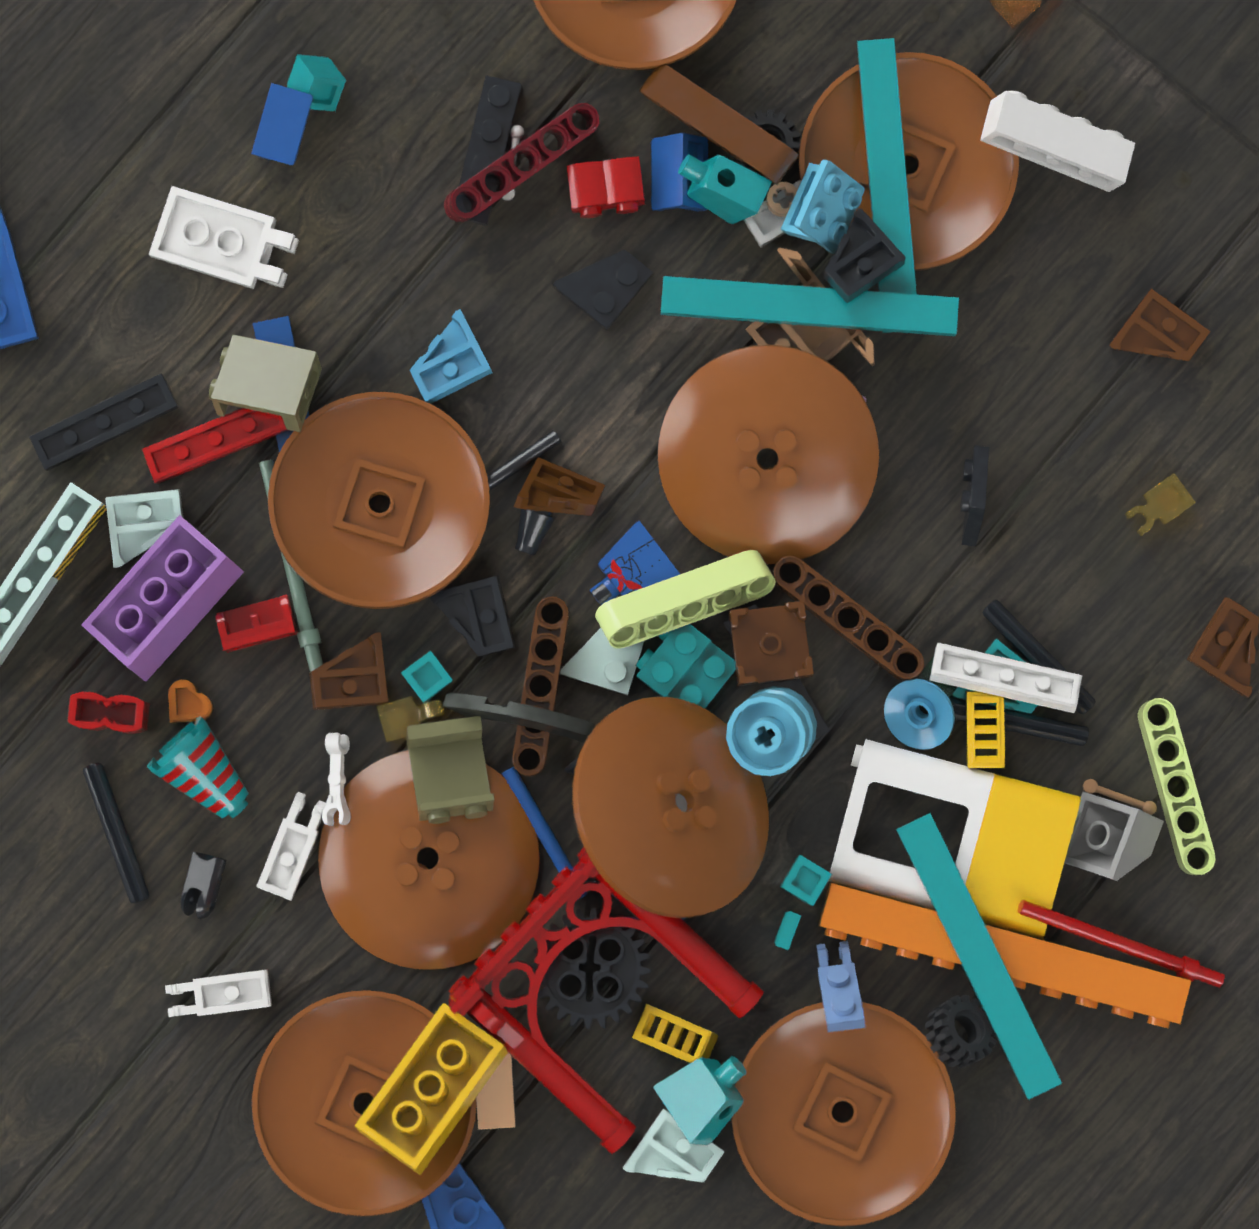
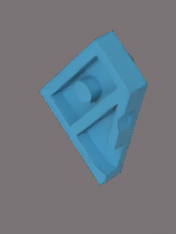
[410,309,492,404]

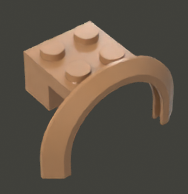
[746,248,875,366]

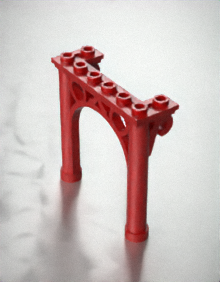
[448,847,764,1154]

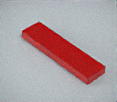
[142,408,288,484]

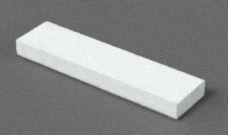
[930,643,1082,713]

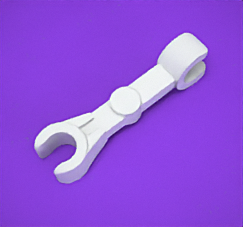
[322,733,351,826]

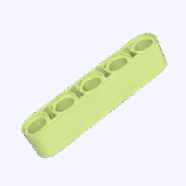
[595,550,776,649]
[1138,698,1215,875]

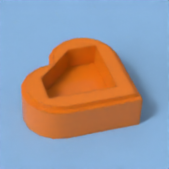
[168,680,213,723]

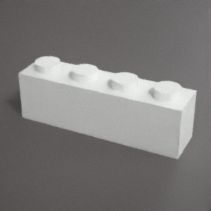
[980,91,1135,192]

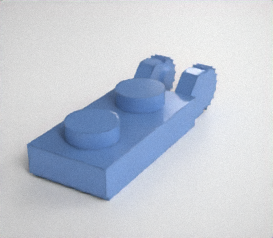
[816,941,865,1032]

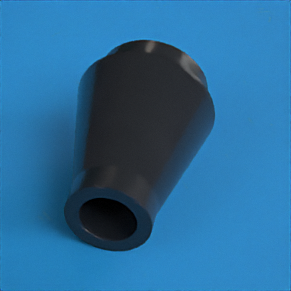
[515,509,556,555]

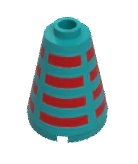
[147,716,249,818]

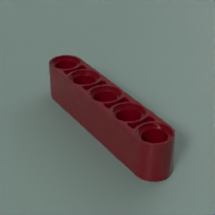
[444,103,599,222]

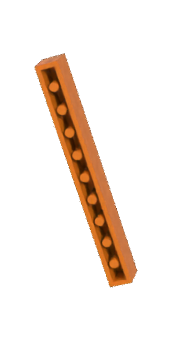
[818,883,1191,1029]

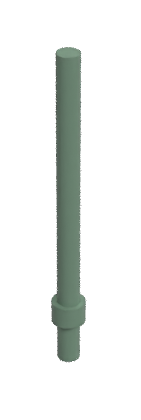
[259,460,323,673]

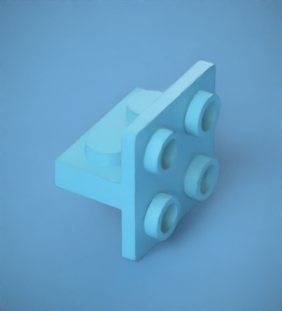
[781,159,865,254]

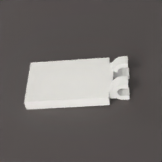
[149,186,299,289]

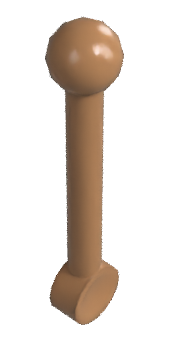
[1083,779,1157,815]

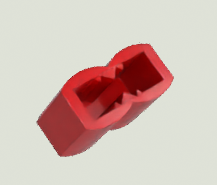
[567,157,645,218]
[68,692,150,734]

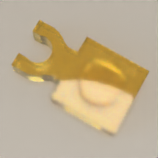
[1125,473,1196,536]

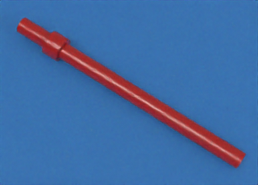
[1017,900,1225,988]

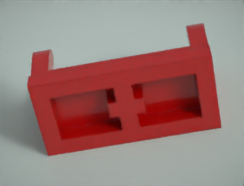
[215,595,298,653]

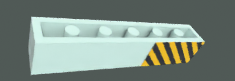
[0,483,107,666]

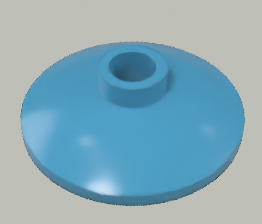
[884,679,955,750]

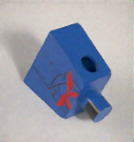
[590,521,680,605]

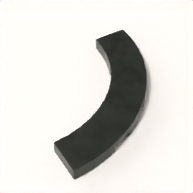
[443,693,593,743]

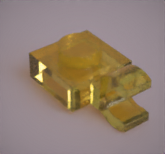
[377,696,445,742]

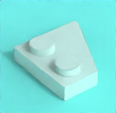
[105,489,183,568]
[560,628,645,695]
[623,1109,725,1183]

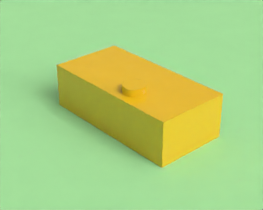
[355,1003,508,1175]

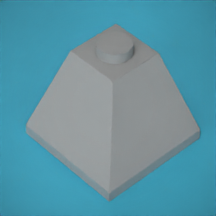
[1064,792,1164,881]

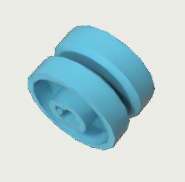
[726,686,817,776]

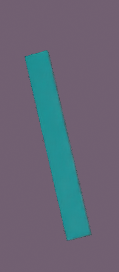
[857,38,917,333]
[661,276,959,336]
[896,813,1062,1100]

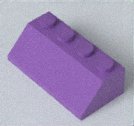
[82,515,244,681]

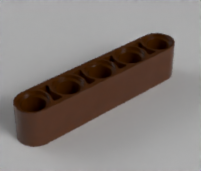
[639,64,799,185]
[773,556,924,681]
[512,596,569,777]

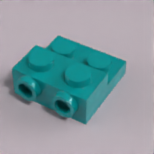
[635,624,736,708]

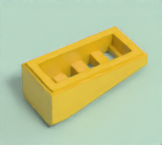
[966,691,1005,768]
[632,1004,718,1063]

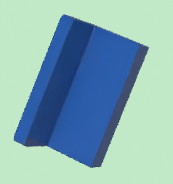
[251,83,313,166]
[651,133,708,212]

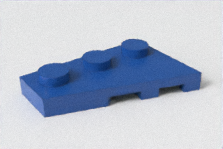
[422,1162,507,1229]

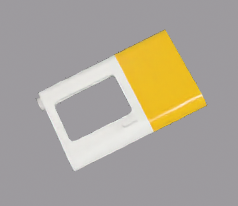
[828,739,1081,939]

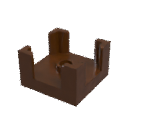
[729,601,814,686]

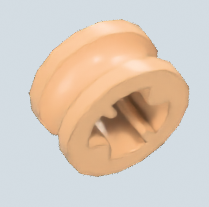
[766,182,797,217]

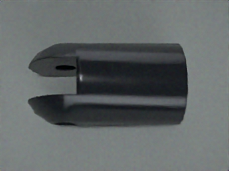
[180,852,227,920]

